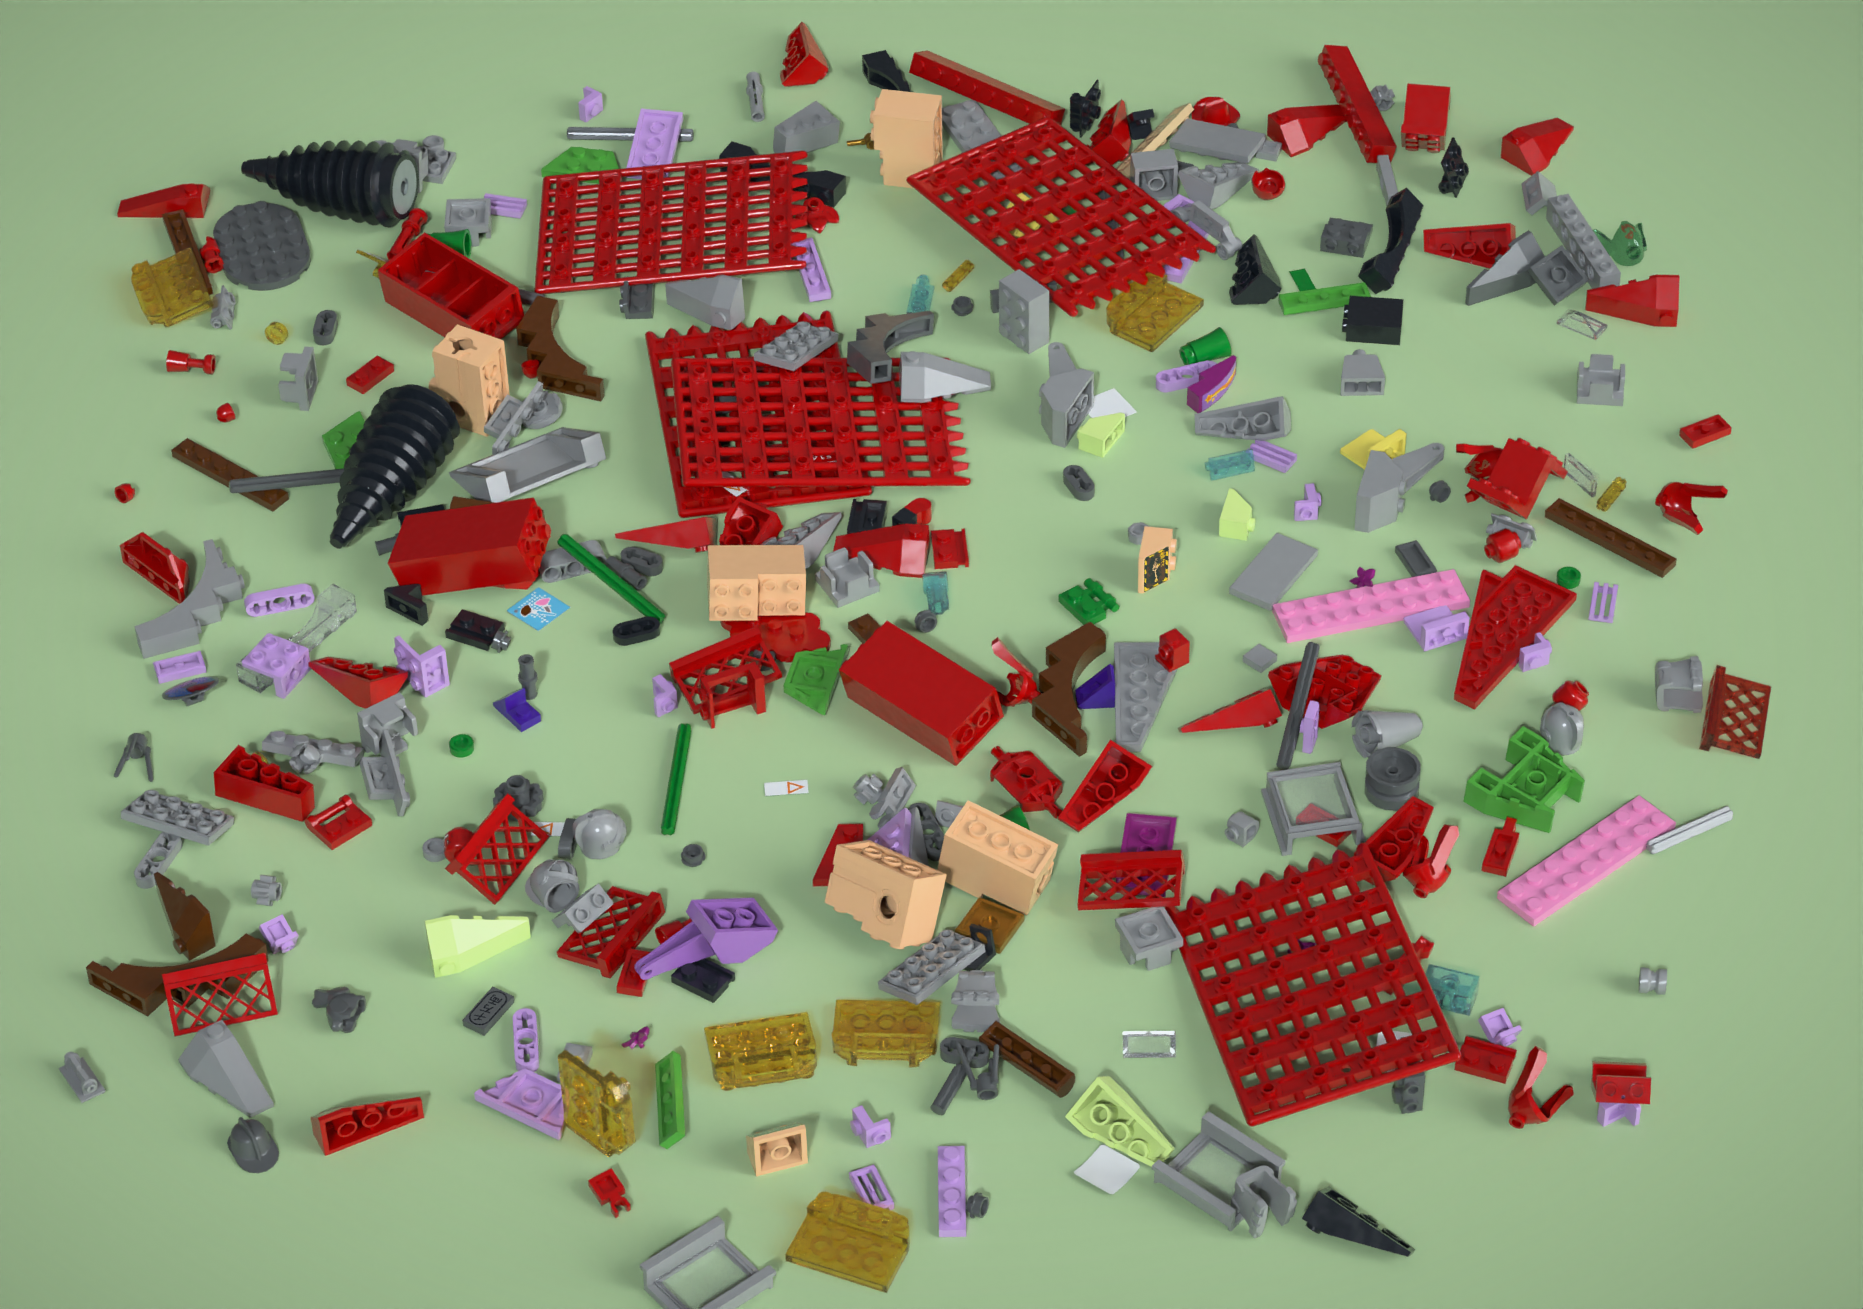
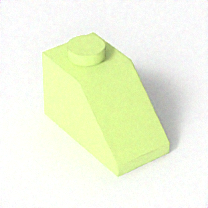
[1077,413,1125,458]
[1219,488,1255,541]

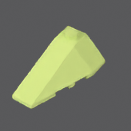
[425,915,531,978]
[1065,1076,1175,1167]

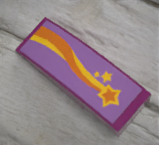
[1187,355,1237,413]

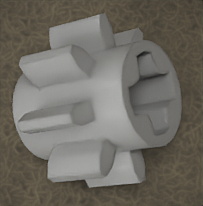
[1370,85,1395,111]
[853,774,883,805]
[251,875,282,906]

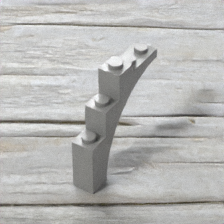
[134,539,245,659]

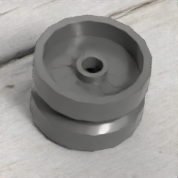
[1364,747,1421,811]

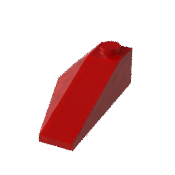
[780,22,828,86]
[1086,99,1131,165]
[1267,104,1347,157]
[1501,117,1574,176]
[117,183,210,218]
[1423,223,1516,269]
[1585,274,1680,327]
[1058,740,1152,832]
[311,1097,424,1156]

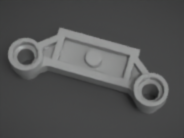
[1171,200,1242,260]

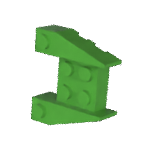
[1463,726,1585,833]

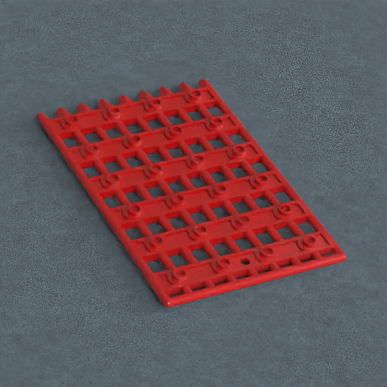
[906,117,1216,317]
[534,151,808,294]
[645,310,872,518]
[671,358,971,487]
[1165,843,1461,1127]

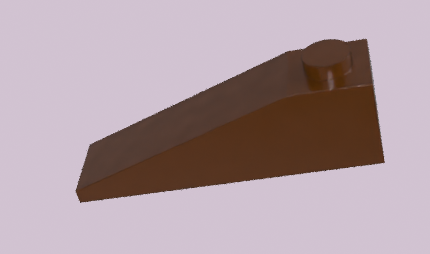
[154,872,216,961]

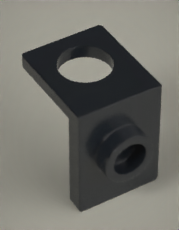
[963,924,996,971]

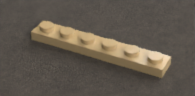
[1116,103,1194,179]

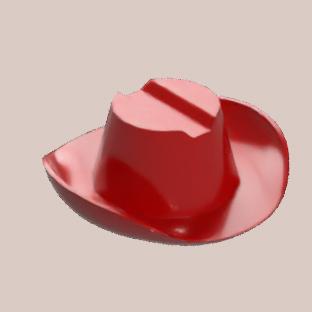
[1191,97,1240,126]

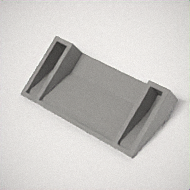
[449,427,606,503]

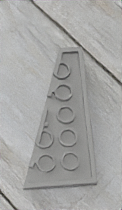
[1114,642,1177,752]

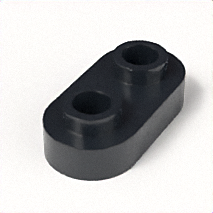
[613,616,660,646]

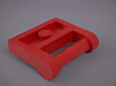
[304,794,372,850]

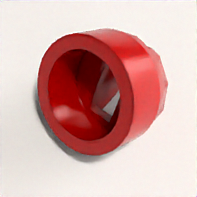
[521,360,540,379]
[216,403,235,423]
[115,483,135,503]

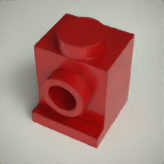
[1155,628,1190,672]

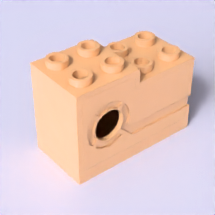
[870,89,943,188]
[429,324,510,437]
[707,545,806,621]
[937,800,1058,915]
[824,840,947,949]

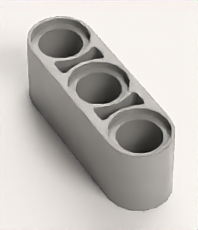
[538,540,607,583]

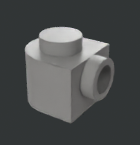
[1225,811,1259,847]

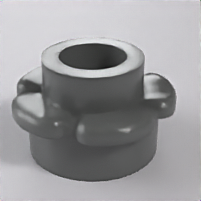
[951,296,973,316]
[1429,480,1451,503]
[914,610,937,633]
[491,630,511,653]
[681,844,706,867]
[966,1192,989,1219]

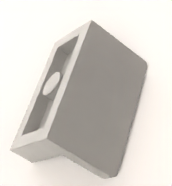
[1521,171,1557,215]

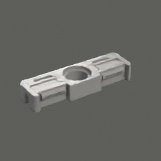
[1376,155,1398,206]

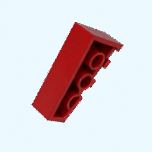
[213,745,315,822]

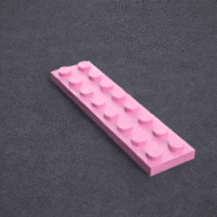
[1272,569,1470,643]
[1497,795,1676,927]

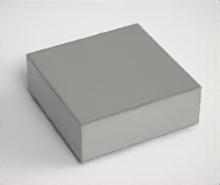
[1256,140,1282,162]
[1243,644,1277,673]

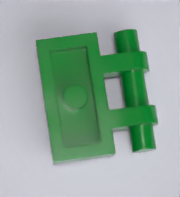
[1059,578,1120,625]

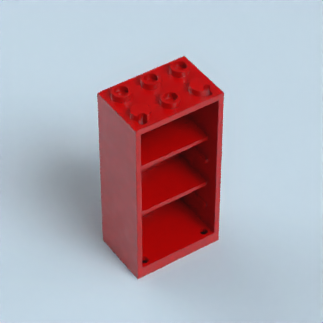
[377,232,524,339]
[388,497,551,596]
[839,621,1004,766]

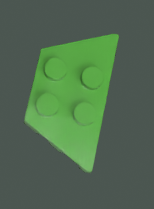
[541,147,619,184]
[322,411,365,469]
[783,644,849,715]

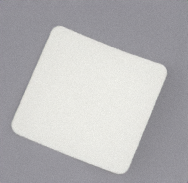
[1074,1145,1140,1194]

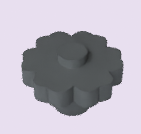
[493,775,544,821]

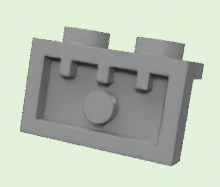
[552,883,613,933]

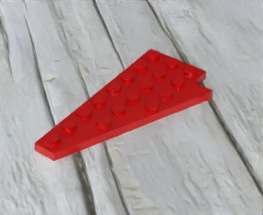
[1454,565,1577,710]

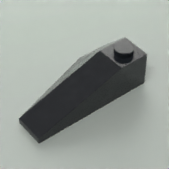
[1229,234,1282,305]
[1302,1186,1415,1257]

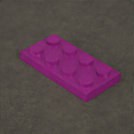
[1116,813,1177,897]

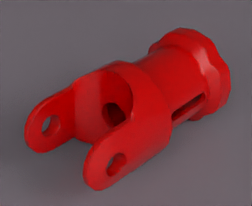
[199,236,224,273]

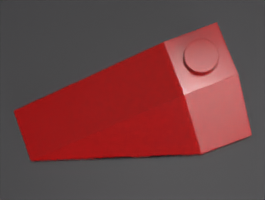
[719,497,783,545]
[615,517,717,553]
[833,524,930,578]
[309,657,408,709]
[1178,688,1282,733]
[1354,796,1434,885]

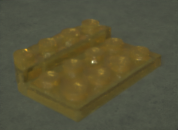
[131,247,214,327]
[1106,272,1204,352]
[832,1000,940,1068]
[704,1012,817,1091]
[558,1050,636,1157]
[785,1192,910,1293]

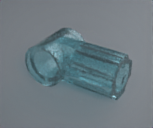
[922,571,949,615]

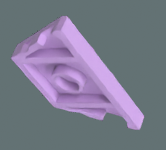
[867,807,912,857]
[474,1068,569,1140]

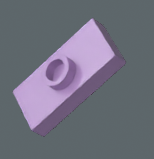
[1300,701,1319,754]

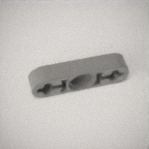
[134,832,182,889]

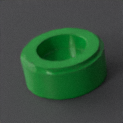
[1556,567,1581,589]
[449,734,474,758]

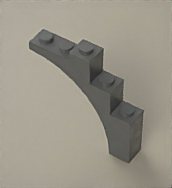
[847,310,934,384]

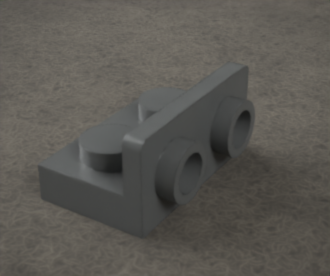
[619,276,654,319]

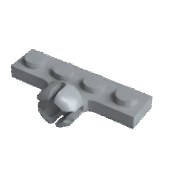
[262,731,364,774]

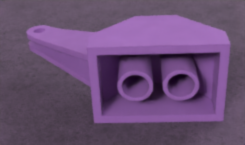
[634,898,778,980]

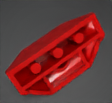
[120,532,190,604]

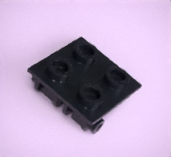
[1070,80,1101,138]
[1438,137,1469,198]

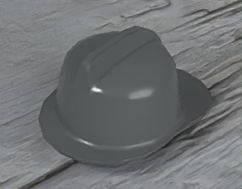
[227,1117,279,1173]

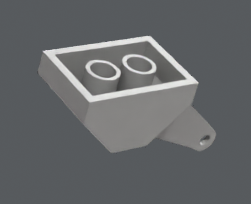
[1039,342,1094,448]
[1354,443,1444,533]

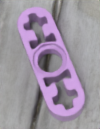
[1156,361,1217,392]
[244,584,315,617]
[513,1008,539,1072]

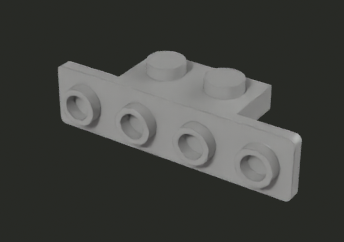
[484,381,544,455]
[359,730,410,816]

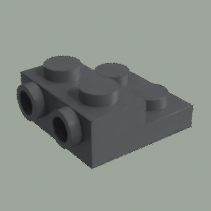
[1320,218,1373,258]
[1527,245,1589,306]
[1392,1037,1425,1114]

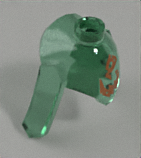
[1593,221,1647,266]

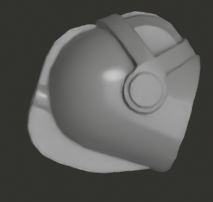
[1540,702,1584,755]
[573,809,627,859]
[525,859,580,913]

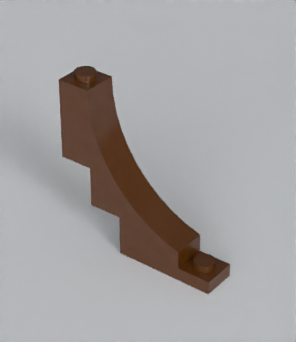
[516,296,605,402]
[1032,622,1106,757]
[86,933,269,1017]

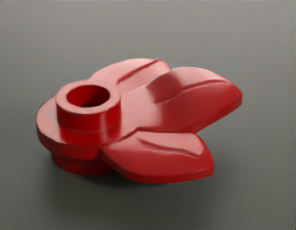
[795,197,839,233]

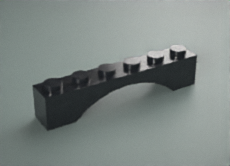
[862,50,910,92]
[719,141,846,207]
[1358,187,1424,294]

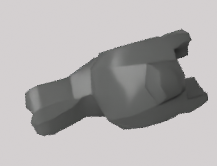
[312,987,366,1033]

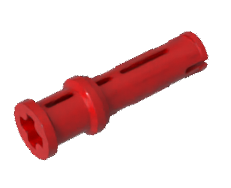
[387,208,428,260]

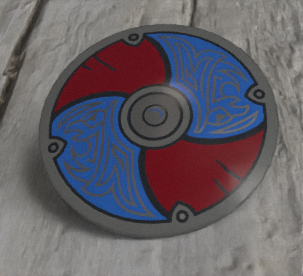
[162,676,219,706]

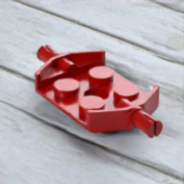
[990,746,1063,818]

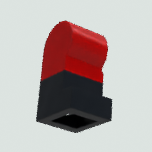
[892,498,932,526]

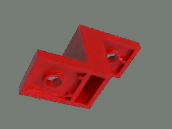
[1401,83,1451,153]
[1467,438,1568,520]

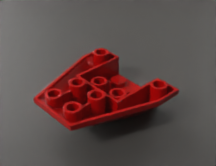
[1268,654,1382,729]

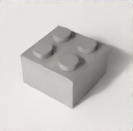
[1130,149,1178,201]

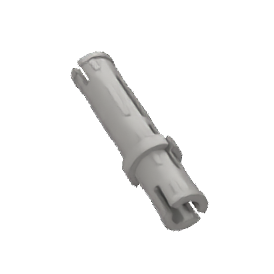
[746,72,765,122]

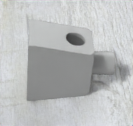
[1340,349,1385,396]

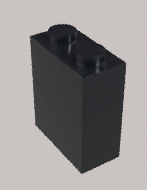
[1342,296,1404,345]

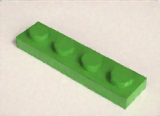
[1278,282,1371,315]
[655,1051,685,1149]

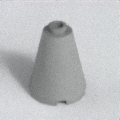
[1351,710,1423,758]

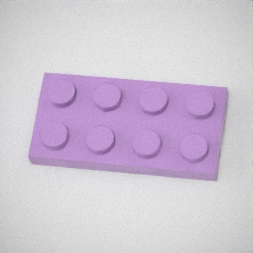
[626,109,683,179]

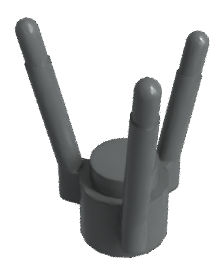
[114,733,153,782]
[955,1043,999,1100]

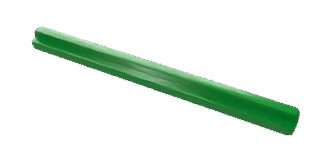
[557,534,665,624]
[661,723,691,836]

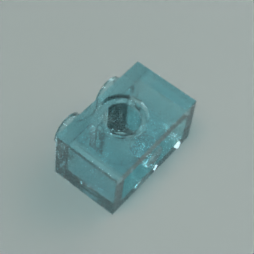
[1420,964,1480,1016]

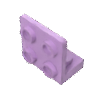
[1404,605,1469,652]
[242,633,311,699]
[394,636,450,698]

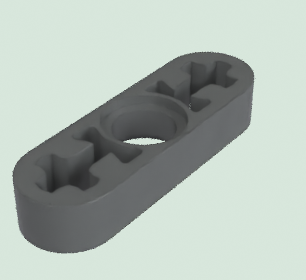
[908,803,944,861]

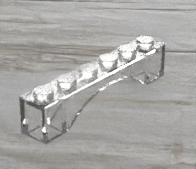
[236,584,357,693]

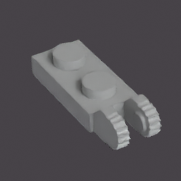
[869,767,916,829]

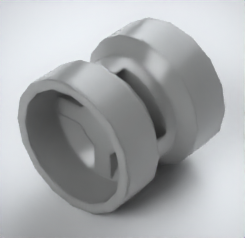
[1639,967,1667,995]

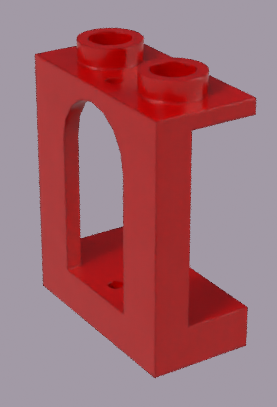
[698,662,766,729]
[1591,1061,1651,1104]

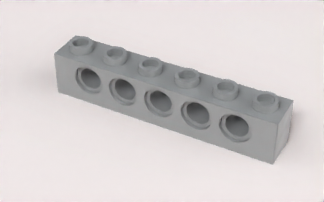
[1546,194,1621,289]

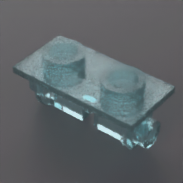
[907,275,935,314]
[1205,449,1255,481]

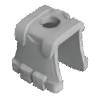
[1655,656,1703,713]
[951,970,1000,1032]
[1231,1165,1297,1238]

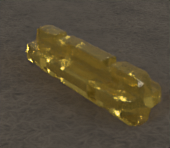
[942,260,974,292]
[1596,477,1627,512]

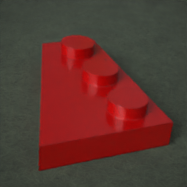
[813,824,863,886]

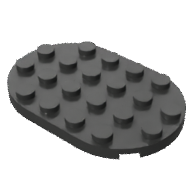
[213,201,311,291]

